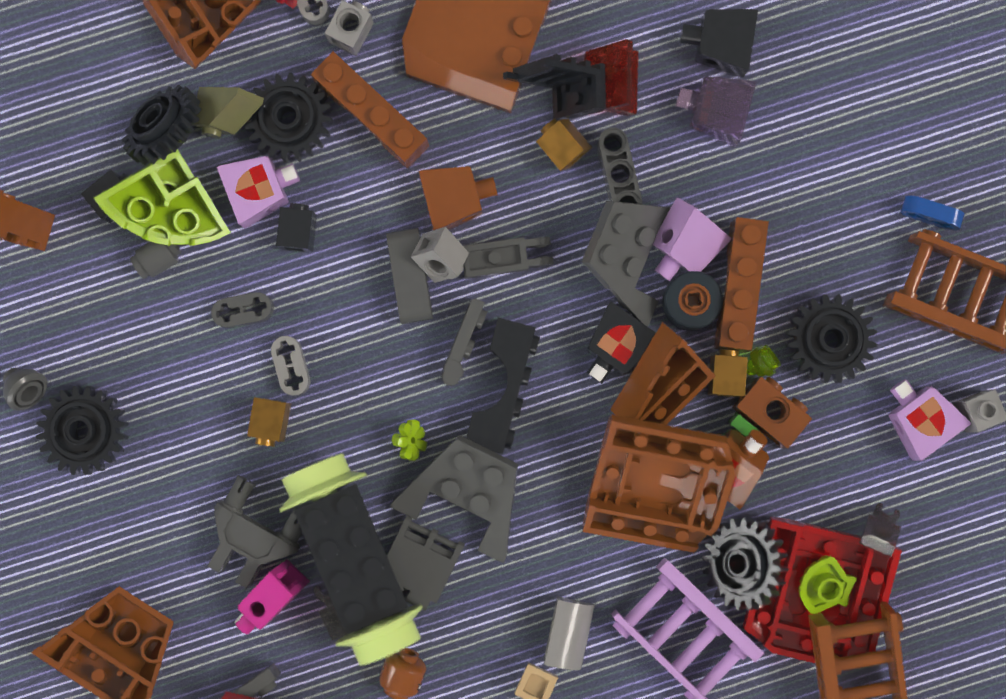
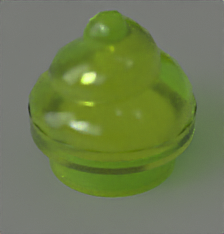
[747,345,781,377]

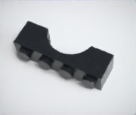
[466,318,540,454]

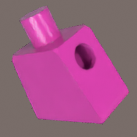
[235,559,310,634]

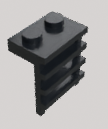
[503,54,606,121]

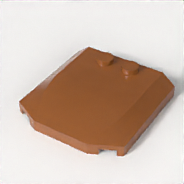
[402,0,552,113]
[583,414,735,553]

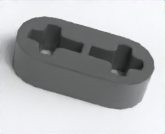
[211,292,274,328]

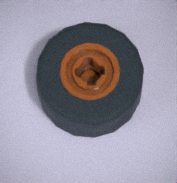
[662,271,723,331]

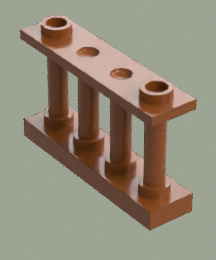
[883,229,1006,354]
[808,602,908,699]

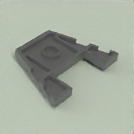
[582,201,670,327]
[390,435,518,563]

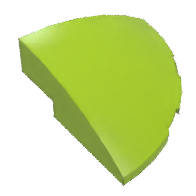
[94,149,231,246]

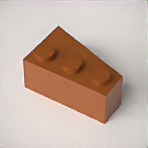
[0,190,55,251]
[610,322,715,425]

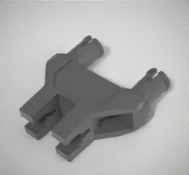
[208,475,303,589]

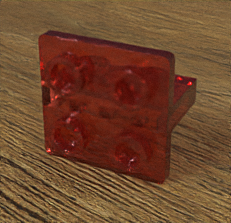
[584,39,638,116]

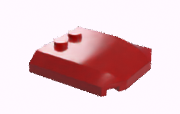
[743,517,902,663]

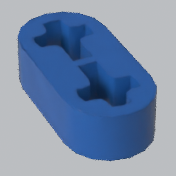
[900,195,965,231]

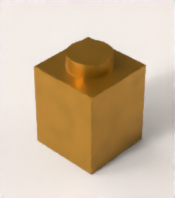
[536,118,592,171]
[708,350,748,397]
[247,397,291,447]

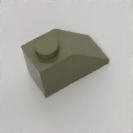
[193,87,264,138]

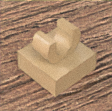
[514,662,558,699]

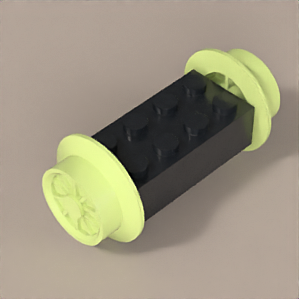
[279,453,423,666]

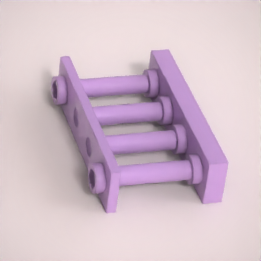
[611,558,764,699]

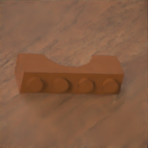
[311,51,429,169]
[714,217,769,353]

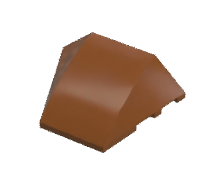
[142,0,261,69]
[31,586,174,699]

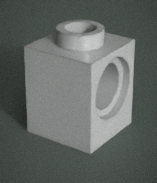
[324,0,374,57]
[411,227,469,283]
[953,389,1006,433]

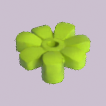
[392,419,427,461]

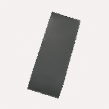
[597,127,643,204]
[386,228,433,324]

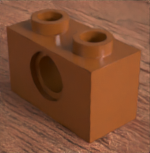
[732,377,813,449]

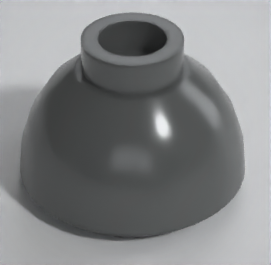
[3,368,48,411]

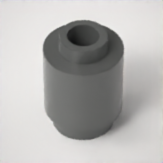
[130,242,181,279]

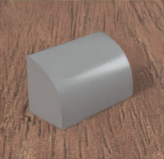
[543,596,595,670]

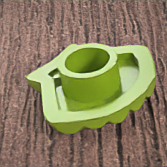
[799,556,857,614]

